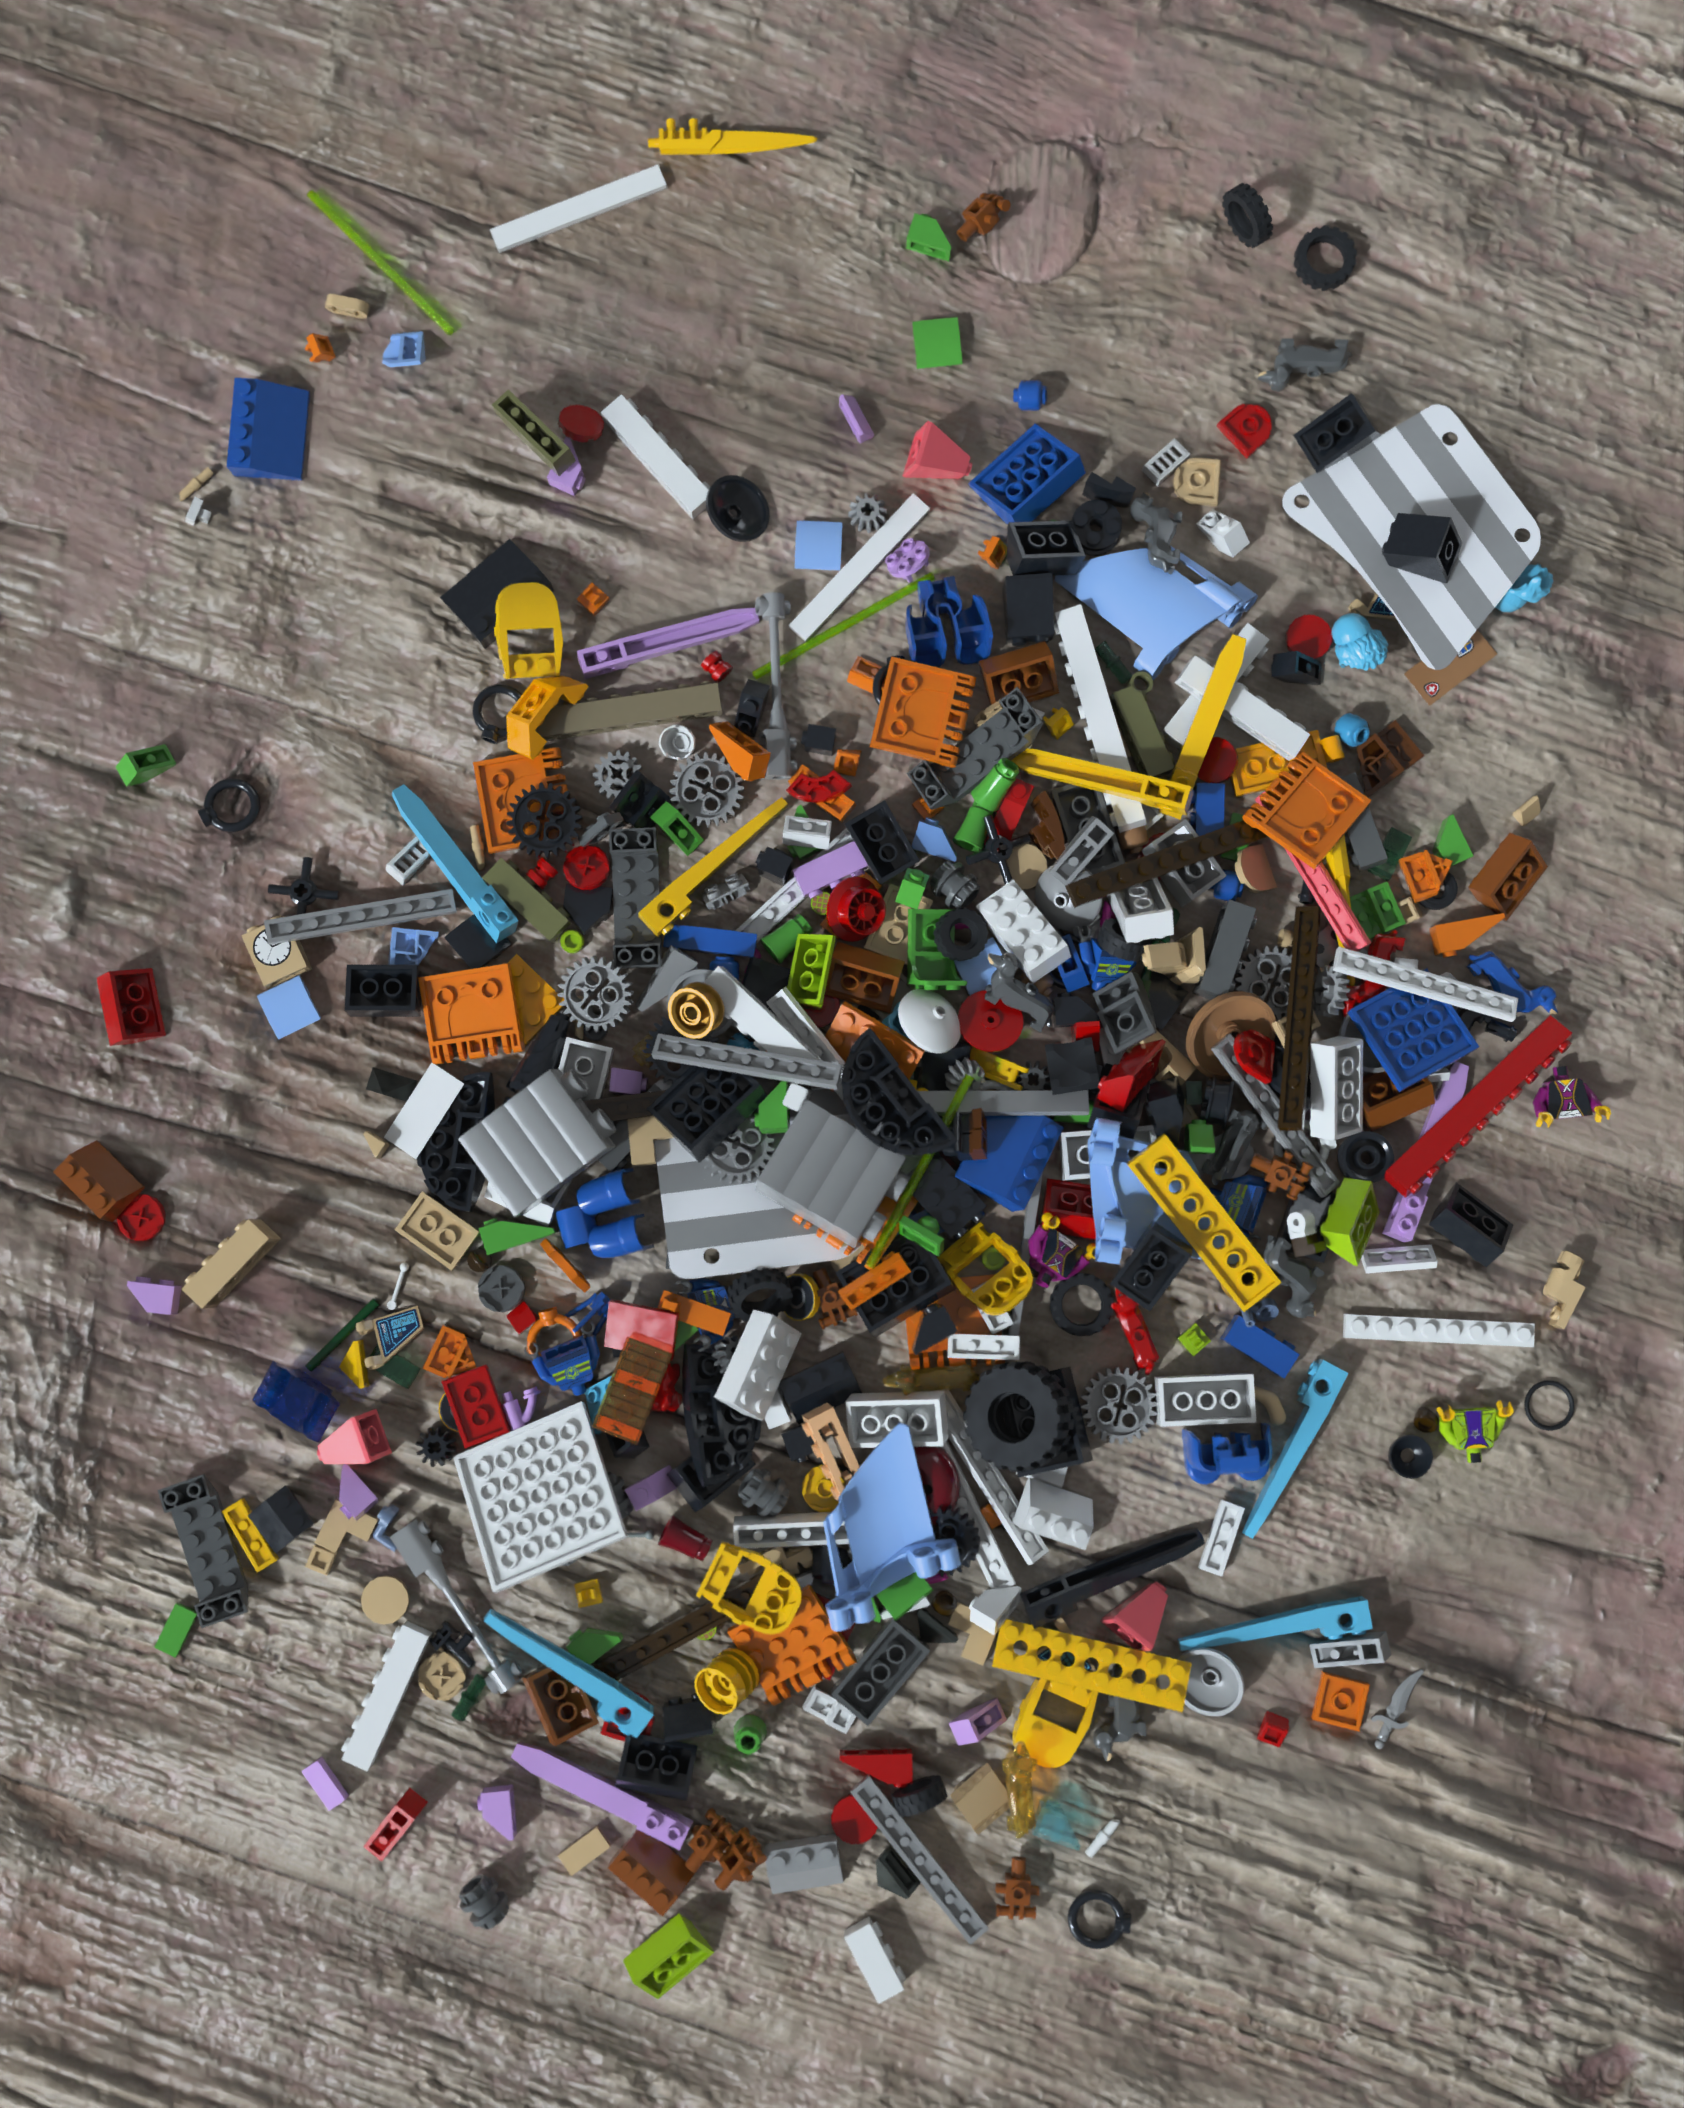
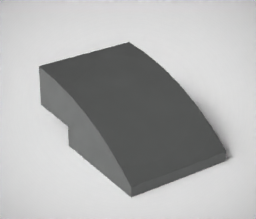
[1093,971,1157,1055]

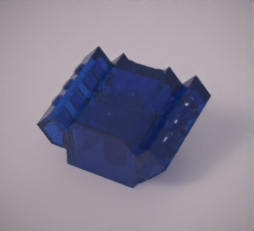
[252,1361,340,1443]

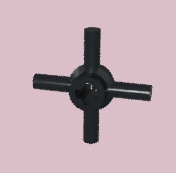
[966,815,1030,884]
[268,857,340,915]

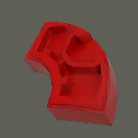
[786,770,852,803]

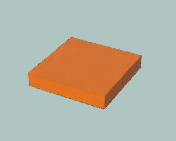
[1311,1671,1370,1732]

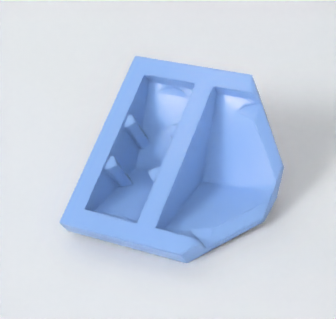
[382,331,426,367]

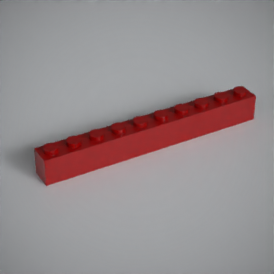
[1384,1015,1572,1198]

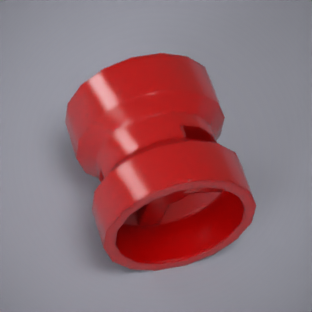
[701,650,733,683]
[526,857,558,890]

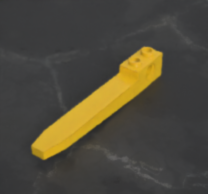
[1158,634,1246,819]
[1011,748,1194,816]
[638,797,788,937]

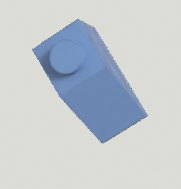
[912,817,958,862]

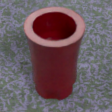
[657,1514,713,1562]

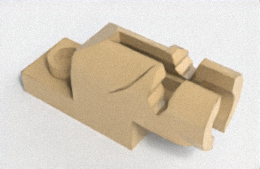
[1543,1251,1586,1329]
[738,1546,812,1575]

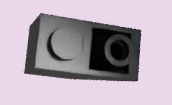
[734,679,770,738]
[812,1545,852,1585]

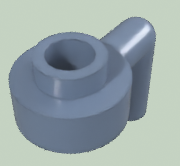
[1240,1298,1279,1327]
[373,1504,400,1552]

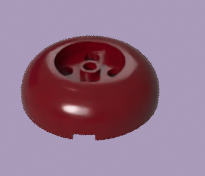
[914,1446,960,1528]

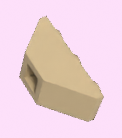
[1142,942,1188,976]

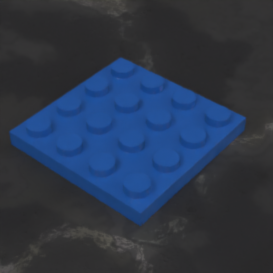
[1347,968,1479,1092]

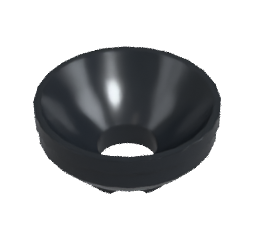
[1388,1435,1433,1479]

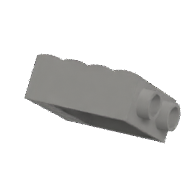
[458,1070,616,1217]
[756,1100,911,1248]

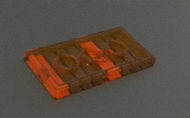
[592,1336,673,1444]

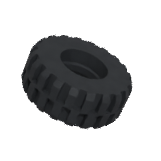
[963,1361,1074,1472]

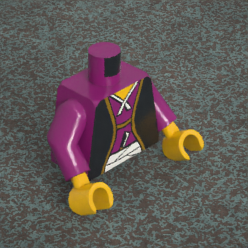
[1532,1066,1611,1128]
[1028,1213,1096,1288]

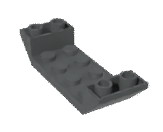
[907,687,1043,810]
[609,827,662,969]
[157,1474,249,1628]

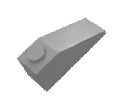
[1049,816,1114,886]
[635,945,698,1011]
[1309,1631,1391,1668]

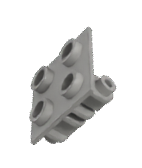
[701,873,750,910]

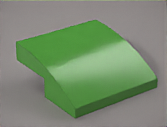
[912,317,962,369]
[1350,881,1406,939]
[876,1572,933,1621]

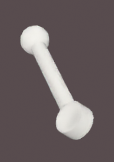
[387,1262,409,1310]

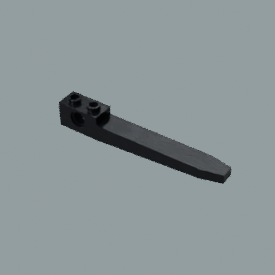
[1019,1528,1205,1629]

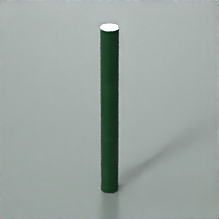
[305,1298,380,1372]

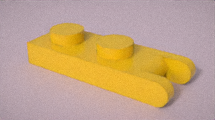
[970,1047,1029,1091]

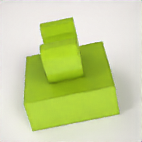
[1177,1323,1211,1356]

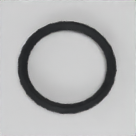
[1524,1380,1575,1431]

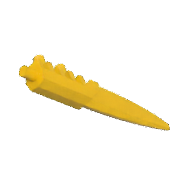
[648,118,818,155]
[1322,836,1355,986]

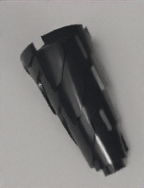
[506,1012,571,1093]

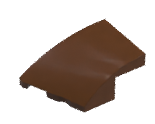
[1357,720,1425,798]
[1028,791,1065,860]

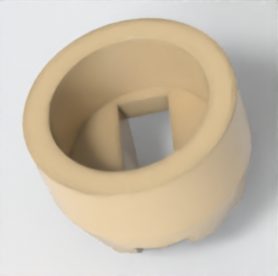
[1277,929,1294,948]

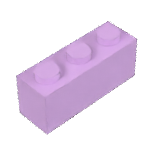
[792,841,868,899]

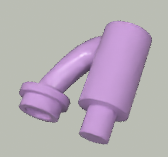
[501,1386,541,1431]

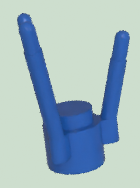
[564,1291,610,1336]

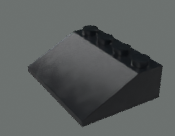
[440,539,554,649]
[647,1065,767,1163]
[836,1234,956,1338]
[1002,1367,1093,1478]

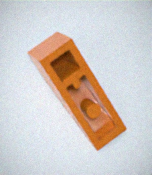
[709,721,771,781]
[1429,913,1505,958]

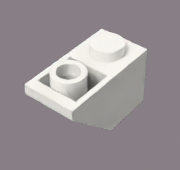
[1196,509,1250,557]

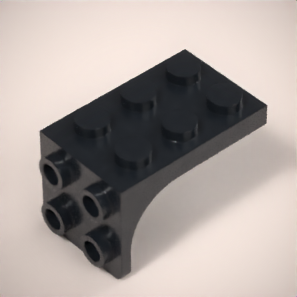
[905,1152,987,1241]

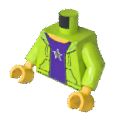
[1437,1401,1514,1463]

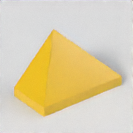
[339,1340,369,1389]

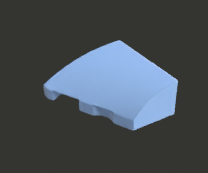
[388,927,439,965]

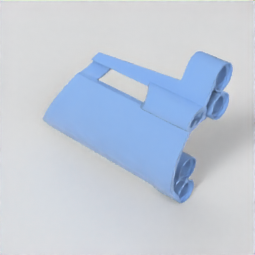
[1055,546,1258,680]
[1088,1118,1239,1265]
[824,1422,961,1631]

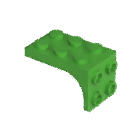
[907,909,967,990]

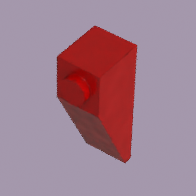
[984,778,1034,851]
[840,1748,913,1788]
[363,1787,428,1862]

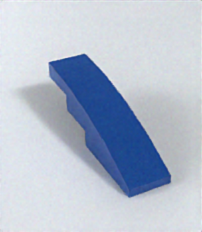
[663,924,758,958]

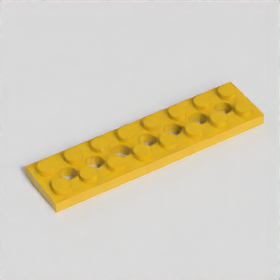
[1126,1134,1282,1312]
[992,1619,1192,1712]

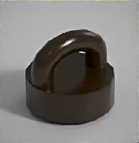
[467,1249,492,1272]
[1413,1407,1439,1433]
[932,1591,957,1617]

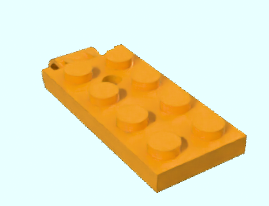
[1230,730,1345,797]

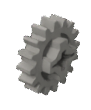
[593,750,642,800]
[1313,965,1350,1017]

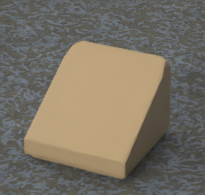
[1512,796,1540,826]
[1397,896,1424,927]
[364,1131,390,1159]

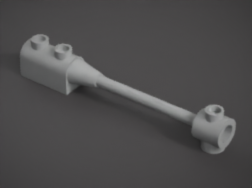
[755,592,797,780]
[390,1519,522,1695]

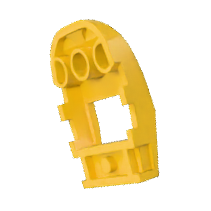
[494,582,563,679]
[938,1222,1033,1315]
[696,1542,801,1634]
[1012,1678,1098,1768]

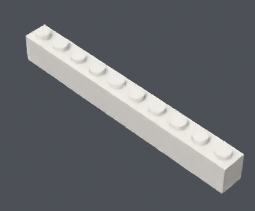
[1054,604,1147,833]

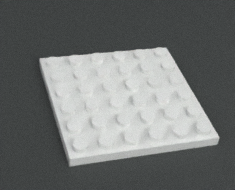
[453,1401,628,1593]

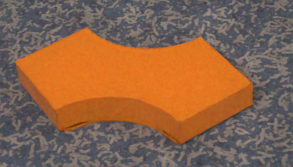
[540,1238,591,1293]

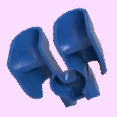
[905,576,993,668]
[555,1168,654,1258]
[1182,1423,1272,1485]

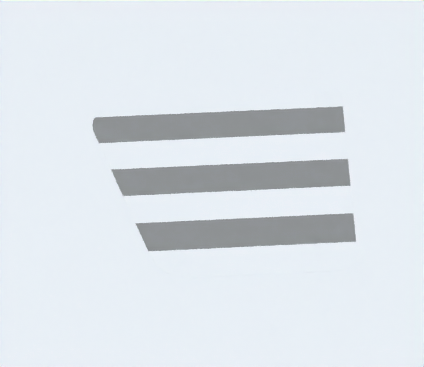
[1282,404,1541,670]
[650,1079,862,1279]

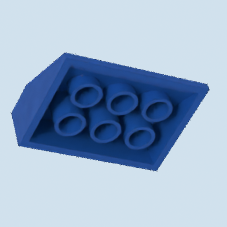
[226,378,310,481]
[969,424,1086,525]
[955,1115,1064,1212]

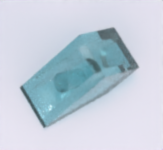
[1031,1800,1080,1851]

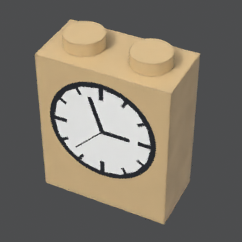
[241,915,312,989]

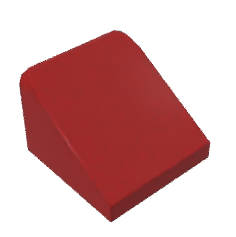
[506,1301,539,1335]
[1257,1711,1289,1748]

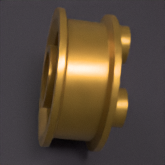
[668,982,725,1038]

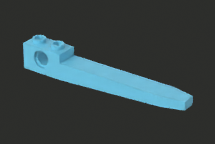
[392,784,519,943]
[1242,1358,1349,1539]
[1177,1596,1373,1651]
[484,1609,654,1738]

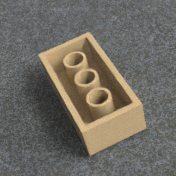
[182,1219,281,1309]

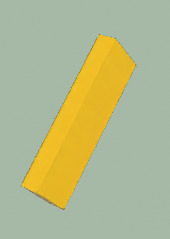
[222,1498,279,1573]

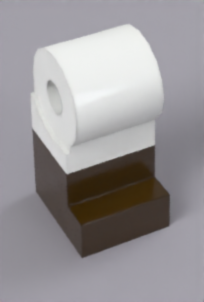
[1287,1210,1327,1258]

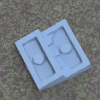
[795,521,842,570]
[954,937,1002,996]
[257,975,321,1040]

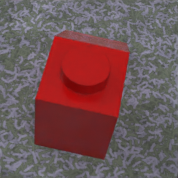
[1071,1021,1100,1053]

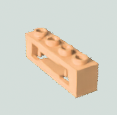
[802,1403,860,1501]

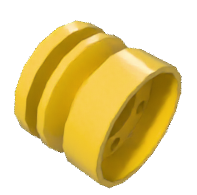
[694,1648,759,1715]

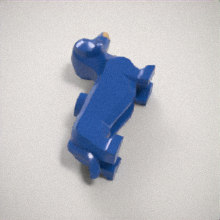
[1466,951,1558,1015]

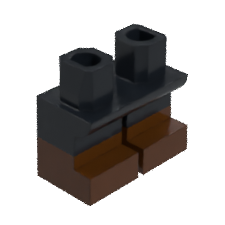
[942,1108,987,1161]

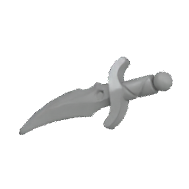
[1371,1669,1424,1749]

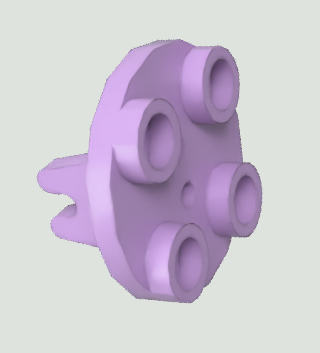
[885,538,930,583]

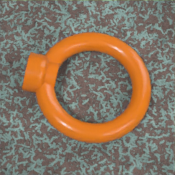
[527,1307,582,1356]

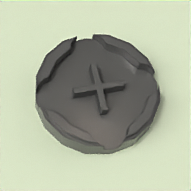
[478,1265,525,1313]

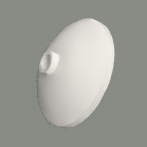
[898,989,961,1053]

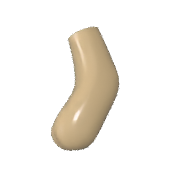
[1254,1386,1286,1426]

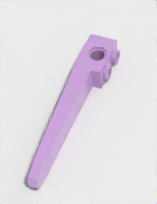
[577,608,759,680]
[1382,1061,1469,1242]
[511,1742,693,1850]

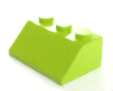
[787,934,836,1010]
[1320,1178,1380,1266]
[623,1913,714,1999]

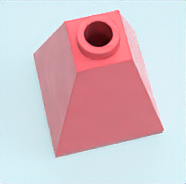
[902,421,972,479]
[317,1409,392,1464]
[1100,1581,1168,1651]

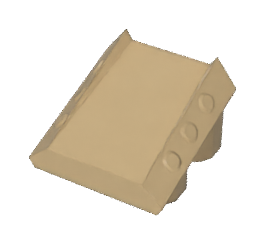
[1170,927,1206,986]
[950,1762,1016,1835]

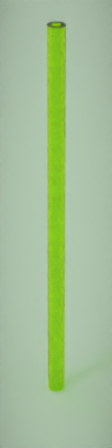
[307,190,455,336]
[752,572,935,680]
[865,1074,974,1269]

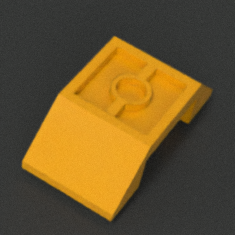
[506,675,589,760]

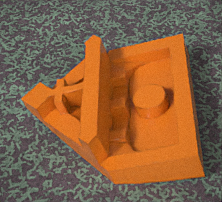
[1399,850,1453,903]
[423,1324,477,1378]

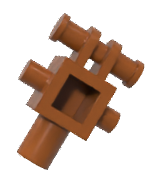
[957,193,1011,242]
[1250,1151,1314,1201]
[812,1267,858,1330]
[685,1808,739,1873]
[714,1827,767,1891]
[995,1856,1040,1920]

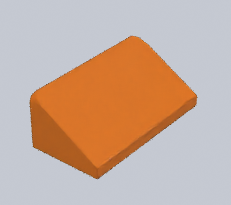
[847,656,886,693]

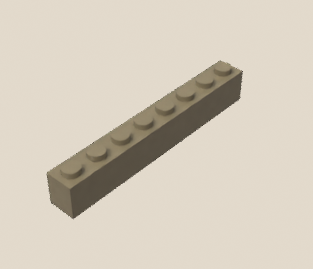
[537,681,723,741]

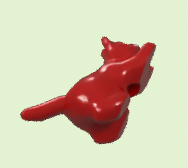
[639,1363,682,1423]

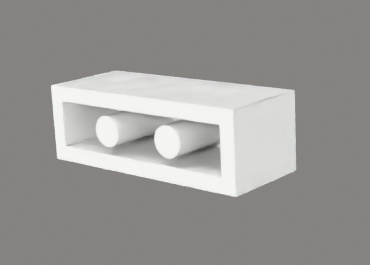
[844,1916,906,2004]

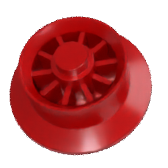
[827,876,886,942]
[958,990,1023,1052]

